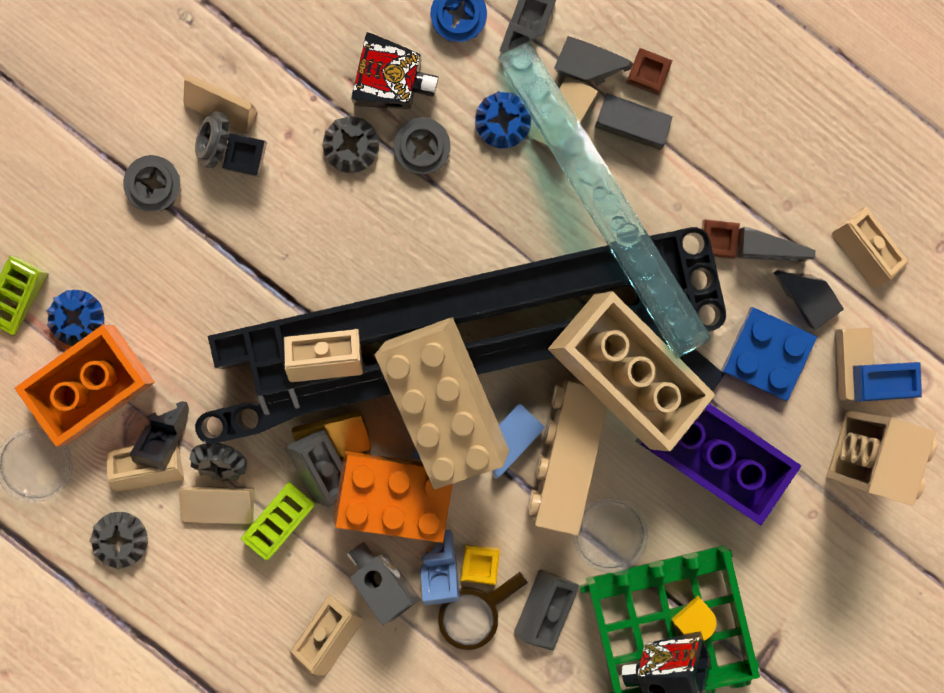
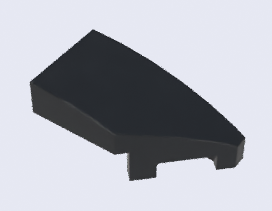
[773,270,844,330]
[129,401,189,471]

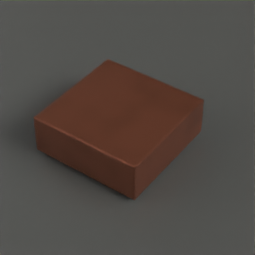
[626,48,673,96]
[702,219,740,259]

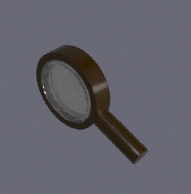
[438,571,528,650]

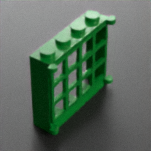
[580,545,760,693]

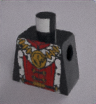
[351,32,439,109]
[622,631,711,693]

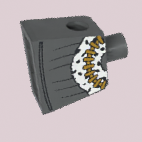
[347,542,421,626]

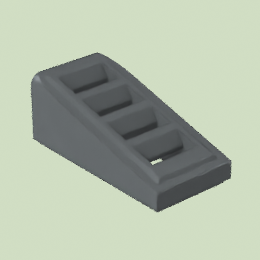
[736,227,816,262]

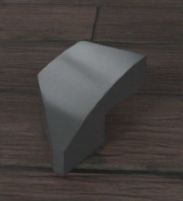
[499,0,556,53]
[554,36,633,86]

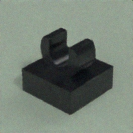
[222,133,267,177]

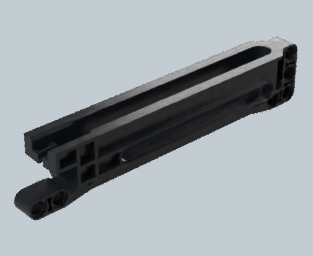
[195,227,726,444]

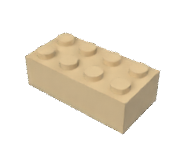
[548,291,715,451]
[375,317,509,490]
[527,380,607,536]
[826,410,937,506]

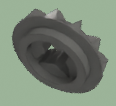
[195,111,230,168]
[322,115,379,173]
[394,117,451,175]
[123,155,181,212]
[189,443,247,482]
[89,512,148,569]

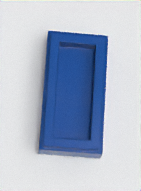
[853,362,922,402]

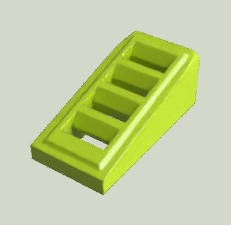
[0,255,49,335]
[240,481,316,561]

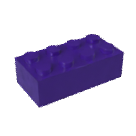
[635,403,802,526]

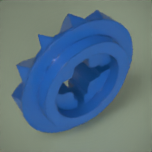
[430,0,487,43]
[475,91,531,149]
[46,290,104,346]

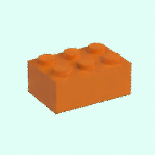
[14,325,156,447]
[333,451,453,543]

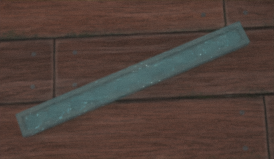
[498,41,711,359]

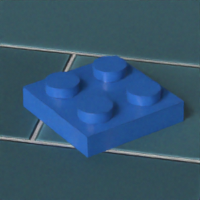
[721,307,817,401]

